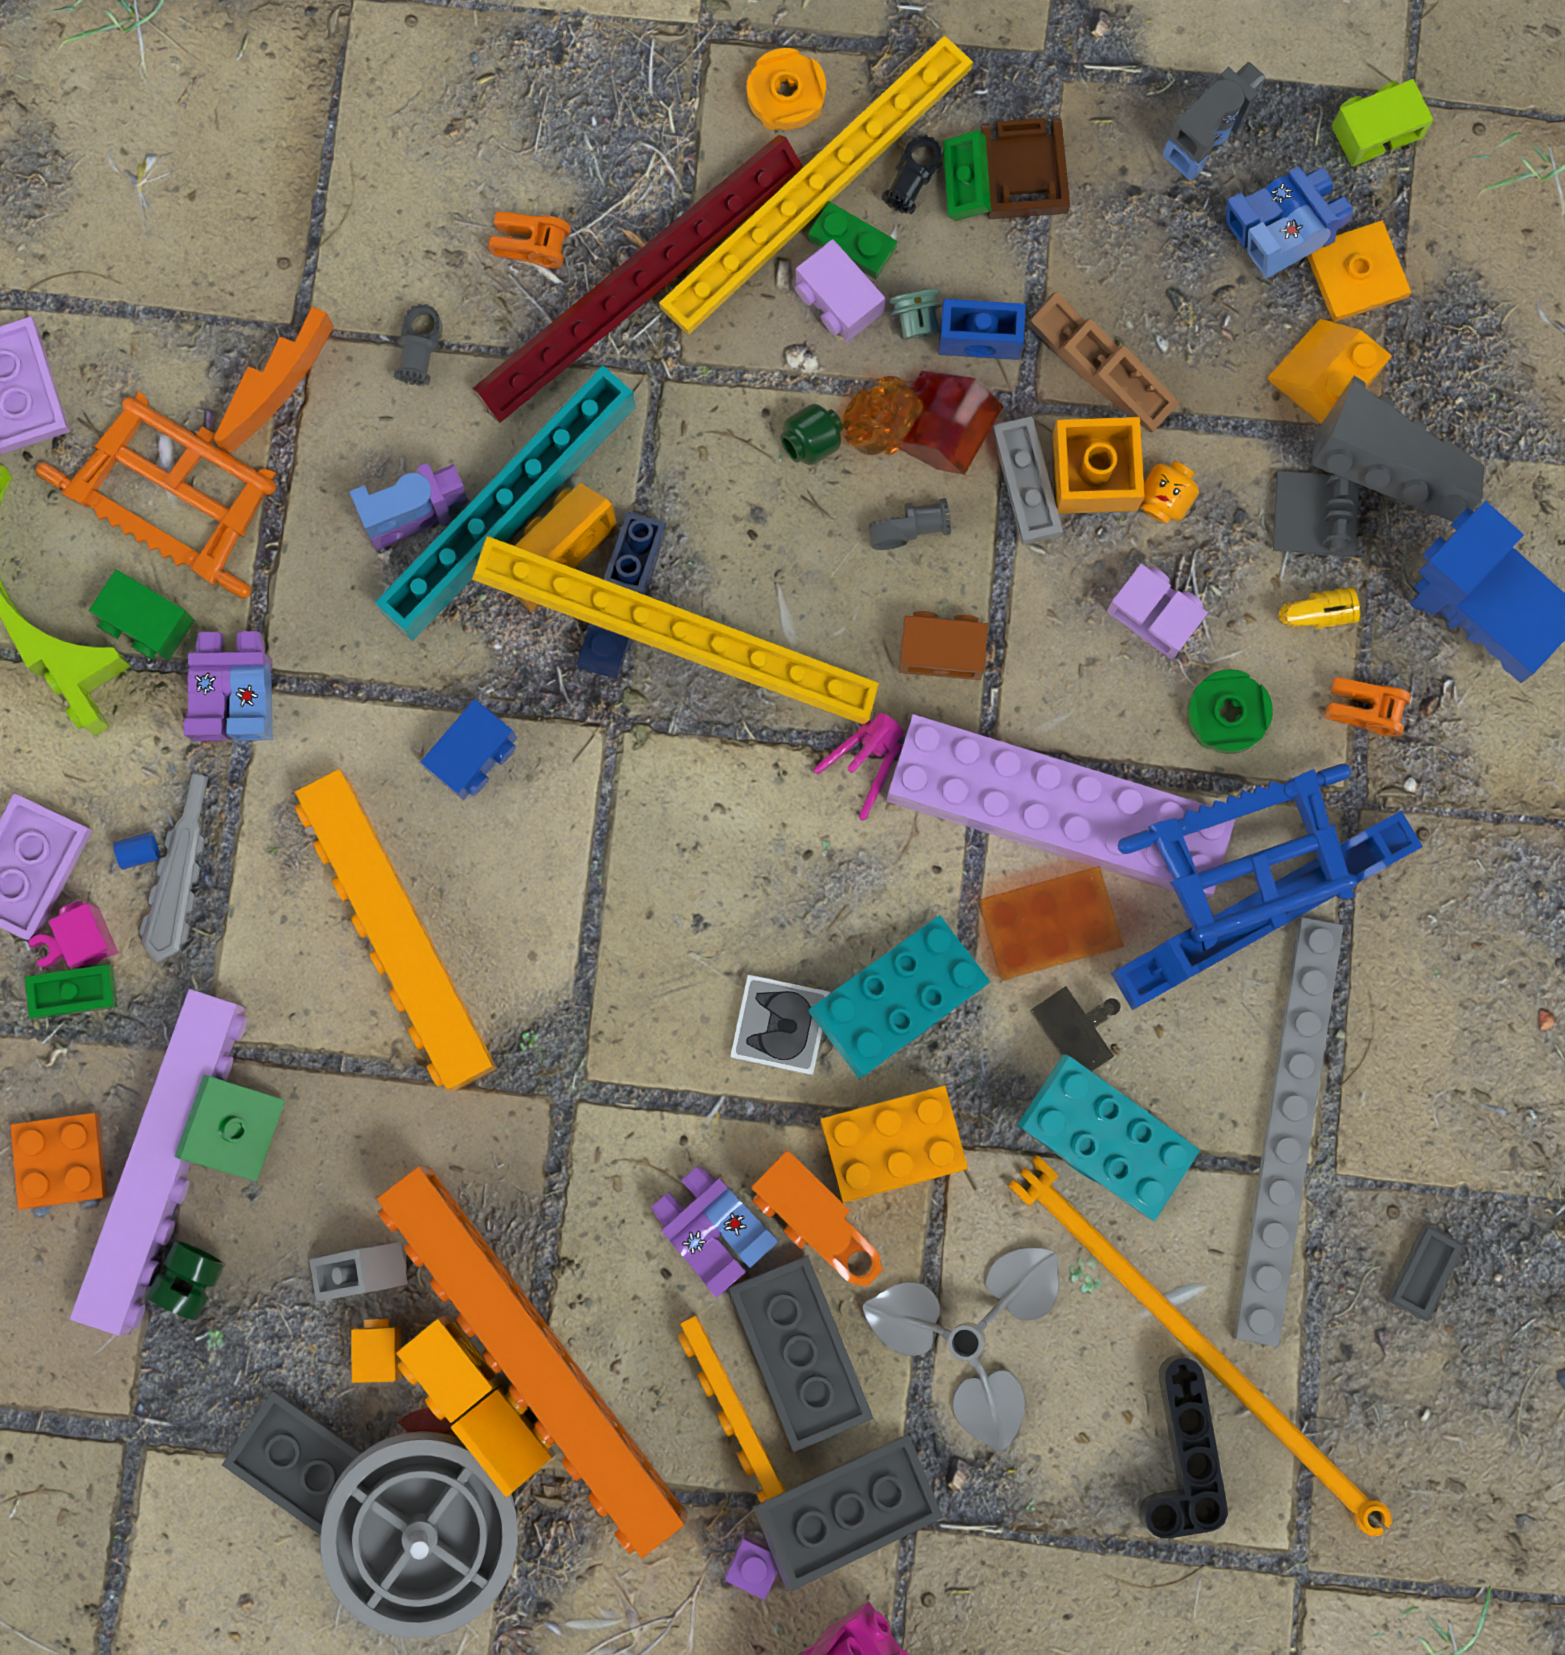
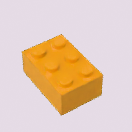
[820,1085,968,1203]

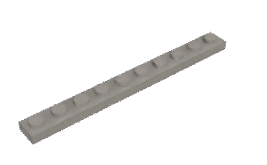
[1233,917,1344,1347]

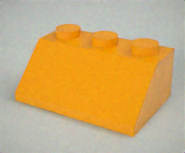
[510,482,618,612]

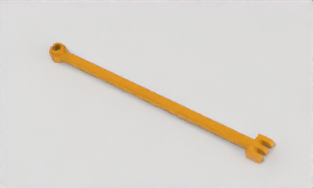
[1007,1155,1392,1536]

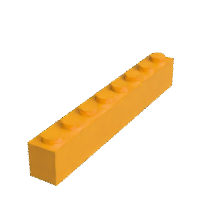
[294,768,498,1092]

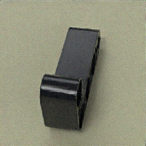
[1139,1355,1228,1539]

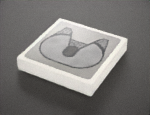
[730,975,830,1076]

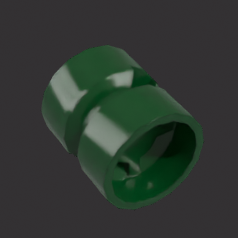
[146,1240,225,1320]

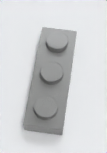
[992,416,1063,545]

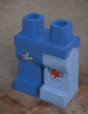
[1226,166,1353,279]

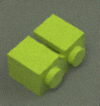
[1332,79,1434,167]

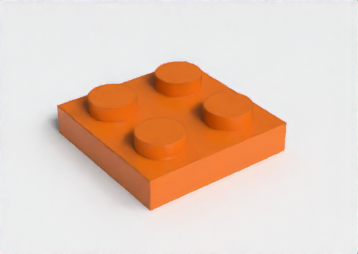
[10,1113,108,1210]

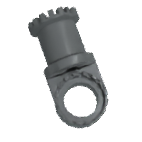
[394,304,443,386]
[869,498,951,550]

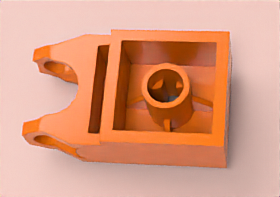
[751,1150,883,1287]

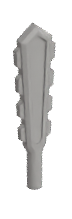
[139,774,208,963]

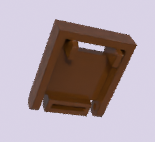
[980,118,1070,220]

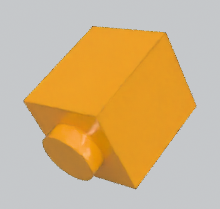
[351,1318,402,1383]

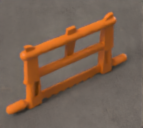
[35,391,277,599]

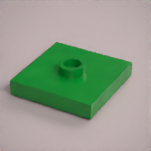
[174,1074,285,1182]

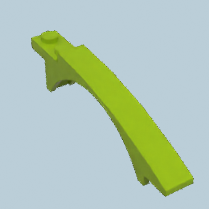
[0,465,131,735]

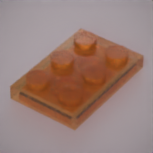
[977,866,1124,982]

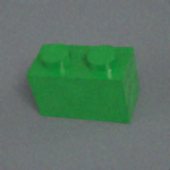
[88,569,195,661]

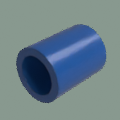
[113,832,160,870]

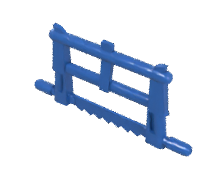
[1117,763,1357,951]

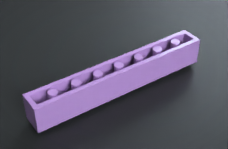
[69,989,248,1336]

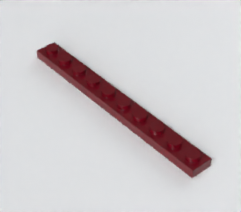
[472,134,803,423]

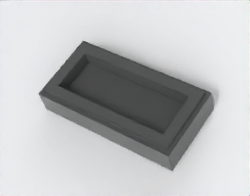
[1386,1224,1465,1322]

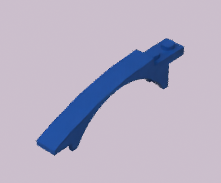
[1111,811,1423,1010]

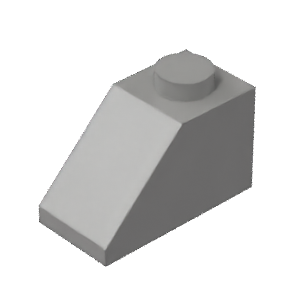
[309,1242,408,1302]

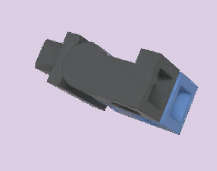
[1162,62,1266,182]

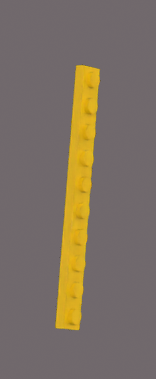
[659,35,973,336]
[472,536,879,725]

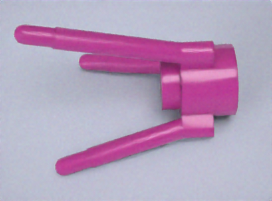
[814,713,904,821]

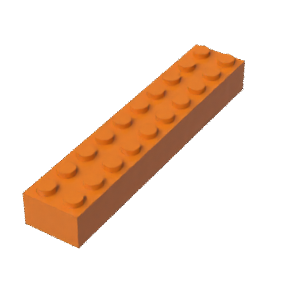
[376,1166,688,1559]

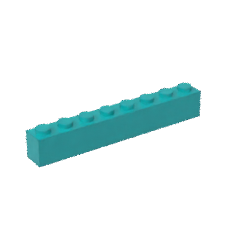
[375,365,636,642]

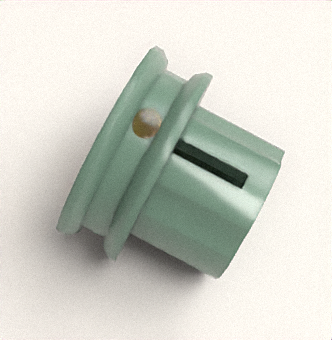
[888,289,943,339]

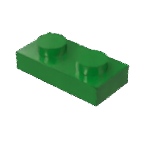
[943,130,991,221]
[808,201,898,279]
[24,964,118,1020]

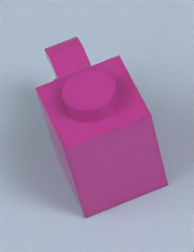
[28,901,119,969]

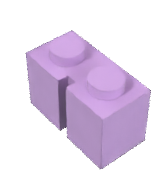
[795,239,886,342]
[1106,564,1208,660]

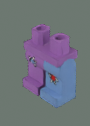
[349,463,469,551]
[184,631,273,742]
[651,1165,779,1298]

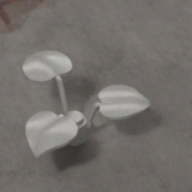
[863,1247,1059,1453]

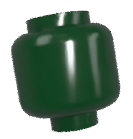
[780,404,843,465]

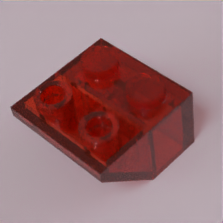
[883,370,1004,475]

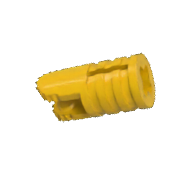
[1277,586,1360,630]

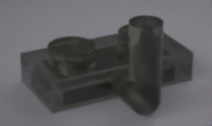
[1030,986,1121,1072]

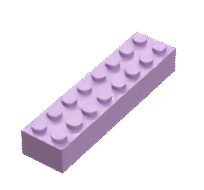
[886,714,1235,899]

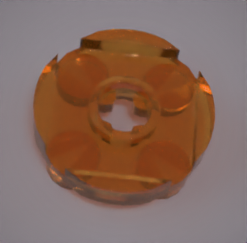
[842,376,923,455]

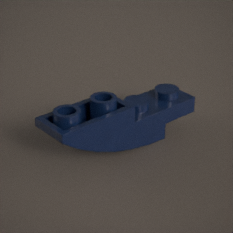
[577,512,666,679]

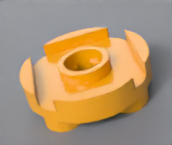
[747,48,826,130]

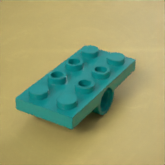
[808,915,991,1080]
[1017,1054,1200,1222]

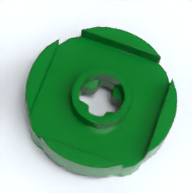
[1187,669,1273,754]

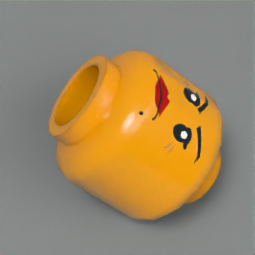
[1140,460,1199,525]

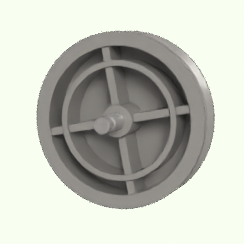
[320,1431,518,1638]

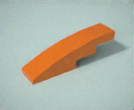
[213,306,334,454]

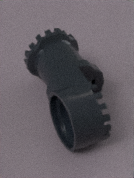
[881,135,942,214]

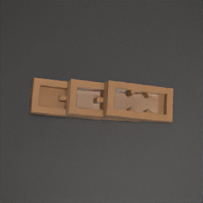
[1026,292,1180,433]

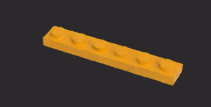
[677,1314,786,1502]

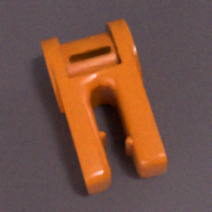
[488,211,571,269]
[1324,677,1411,737]

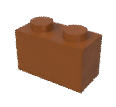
[899,611,988,681]

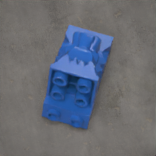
[1410,500,1565,683]

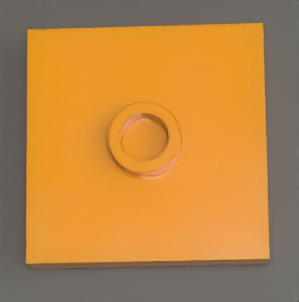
[1307,220,1412,322]

